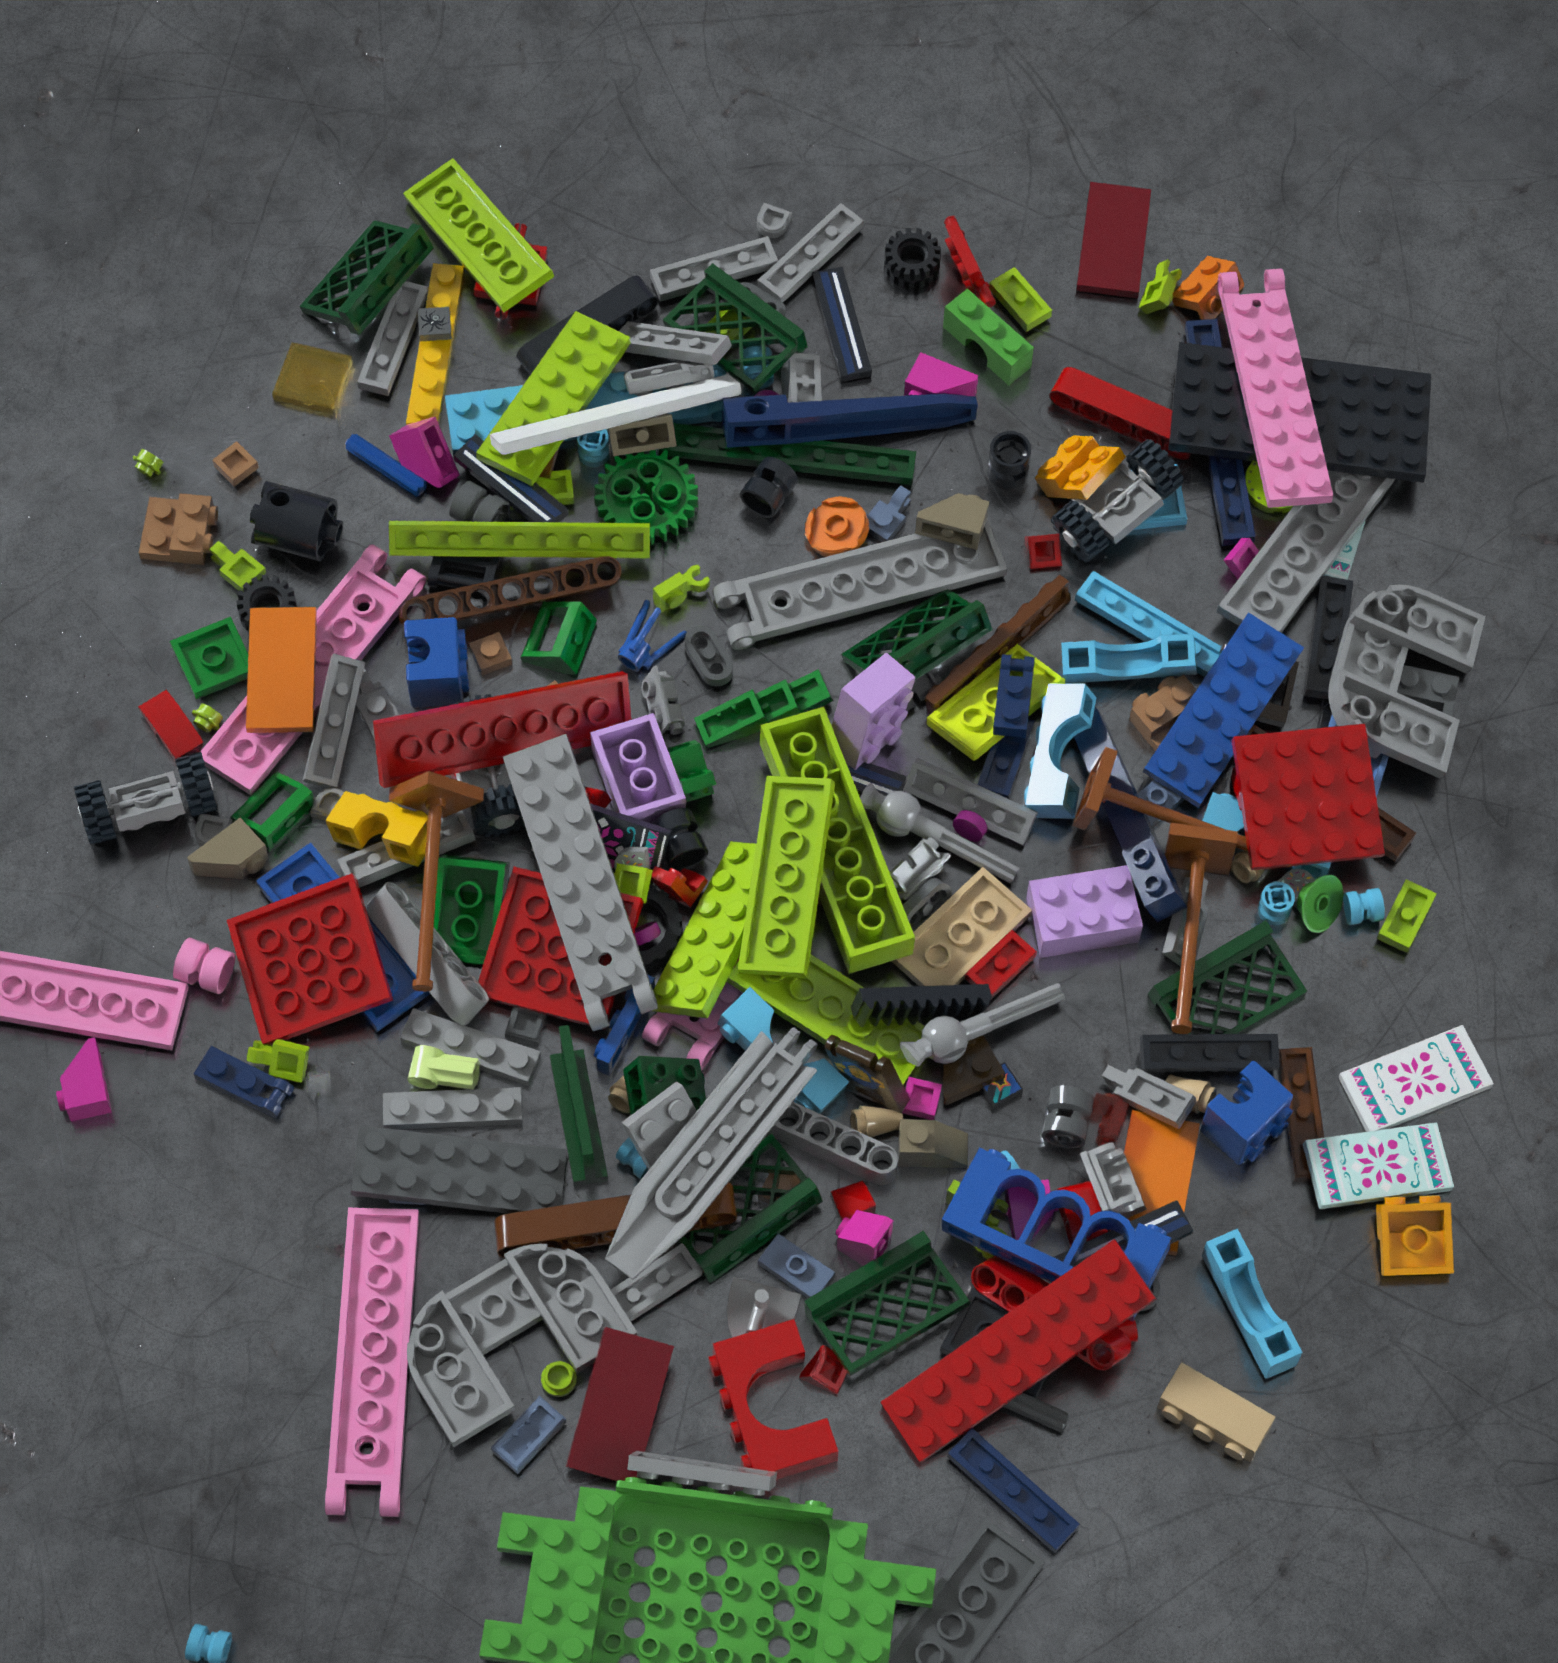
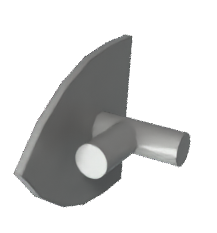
[727,1277,801,1337]

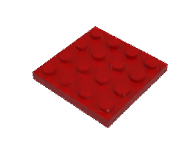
[1232,724,1385,870]
[478,866,644,1030]
[227,873,393,1046]

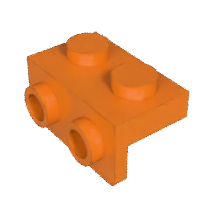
[1172,256,1244,320]

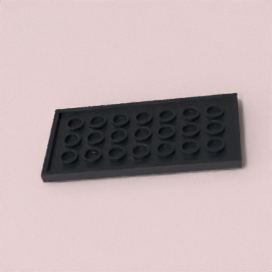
[1168,342,1431,483]

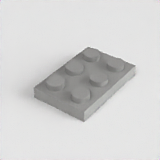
[621,1081,697,1170]

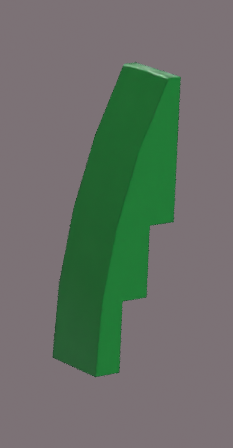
[694,669,834,748]

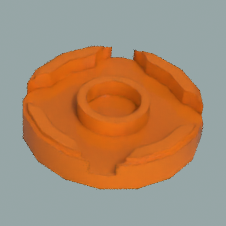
[805,496,869,557]

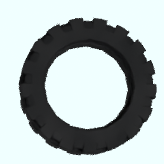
[640,884,683,973]

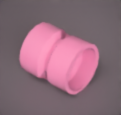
[173,937,235,995]

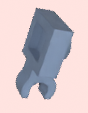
[867,486,911,542]

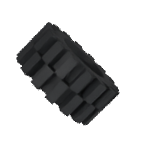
[884,228,941,289]
[236,575,297,631]

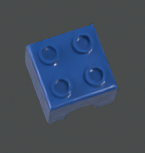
[404,617,469,708]
[1200,1061,1293,1165]

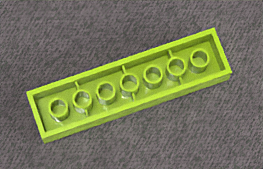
[760,707,915,974]

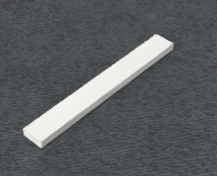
[490,374,741,455]

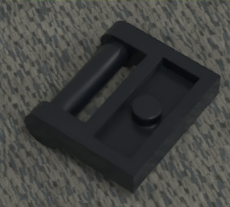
[427,556,501,596]

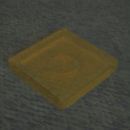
[272,342,353,414]

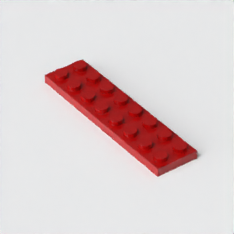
[373,671,632,788]
[880,1239,1157,1463]

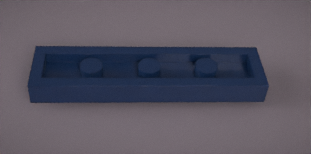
[947,1428,1080,1553]

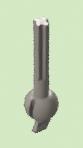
[860,783,1020,884]
[900,983,1065,1067]

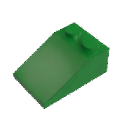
[434,855,510,964]

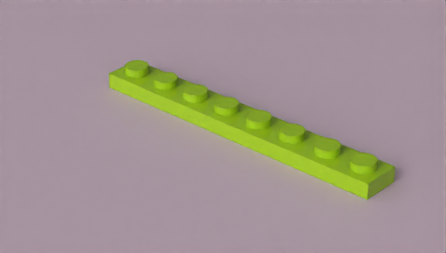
[389,521,650,558]

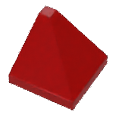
[1025,534,1062,569]
[830,1180,876,1221]
[799,1345,847,1394]

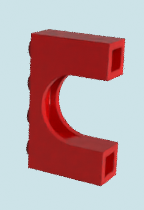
[708,1319,838,1480]

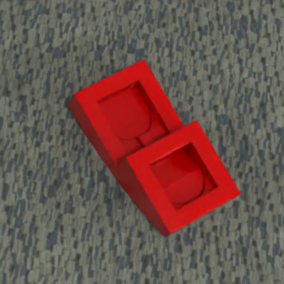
[138,690,204,761]

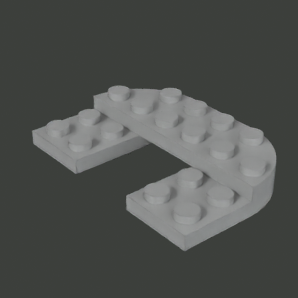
[1328,585,1486,779]
[407,1244,638,1447]

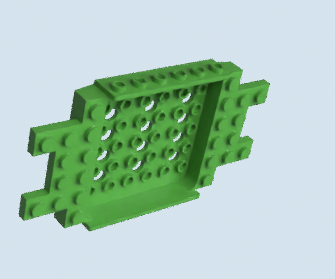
[479,1477,936,1663]

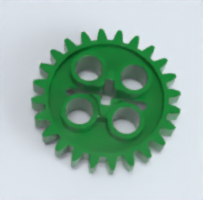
[594,450,698,545]

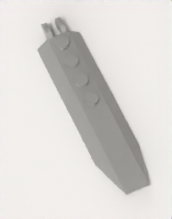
[605,1027,818,1280]

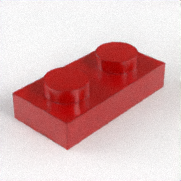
[965,930,1037,1000]

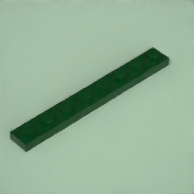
[659,423,916,485]

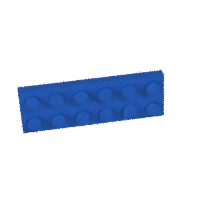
[1143,612,1304,808]
[256,842,431,1032]

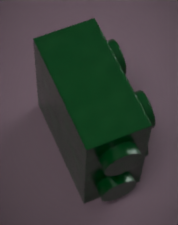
[623,1056,706,1115]

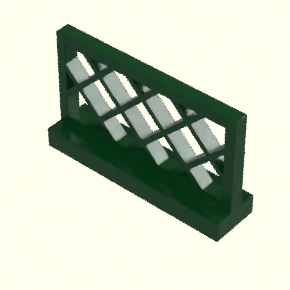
[299,220,434,335]
[663,263,808,393]
[841,589,993,680]
[1148,920,1308,1034]
[550,1025,608,1187]
[678,1134,823,1283]
[804,1230,970,1376]

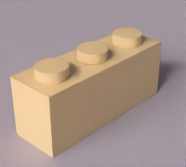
[1157,1362,1275,1463]

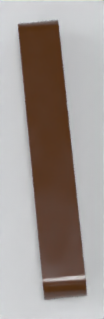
[399,556,621,626]
[494,1182,737,1258]

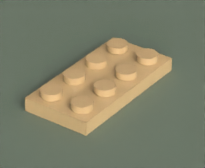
[892,867,1032,986]

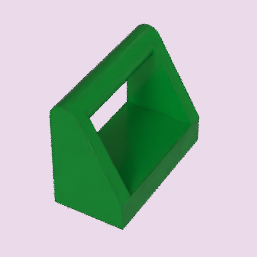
[520,602,597,674]
[230,771,314,852]

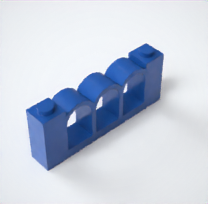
[942,1147,1171,1322]

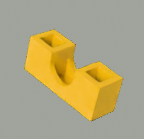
[325,791,428,867]

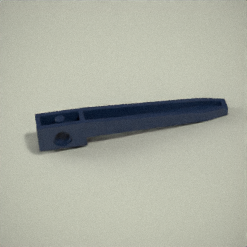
[721,393,978,447]
[1074,707,1187,922]

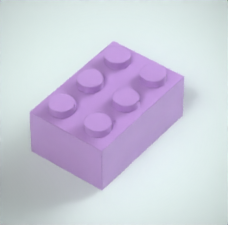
[832,653,916,770]
[590,713,686,823]
[1026,865,1143,958]

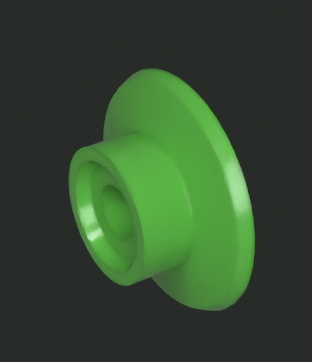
[1297,875,1344,933]

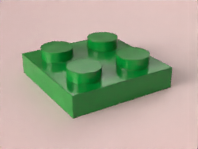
[170,616,248,700]

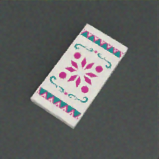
[1338,1025,1494,1132]

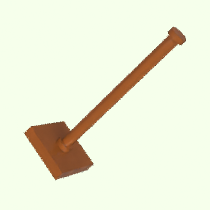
[1072,746,1282,868]
[389,771,484,992]
[1164,823,1238,1034]

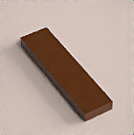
[1279,1047,1324,1182]

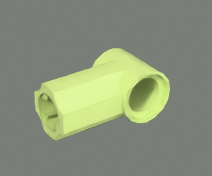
[407,1045,480,1090]

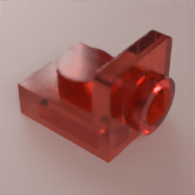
[1092,1093,1129,1147]

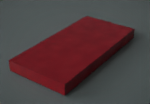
[1076,182,1152,298]
[565,1327,674,1481]

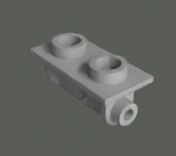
[641,666,685,735]
[890,837,951,901]

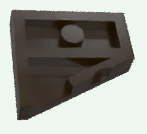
[943,1035,1005,1105]

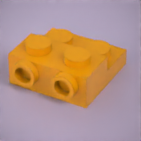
[1035,435,1126,500]
[1376,1195,1454,1276]

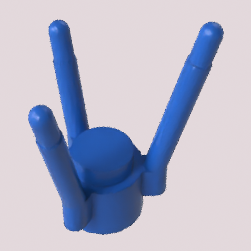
[618,600,687,672]

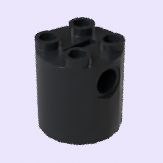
[250,481,344,562]

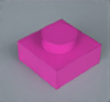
[1223,538,1259,579]
[902,1077,942,1120]

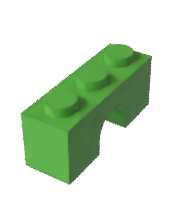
[943,289,1034,386]

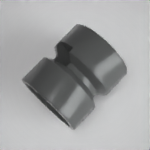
[449,481,510,522]
[1041,1085,1094,1148]

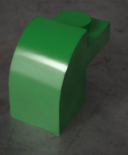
[667,740,717,802]

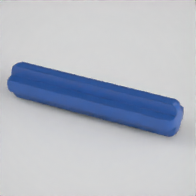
[345,434,427,496]

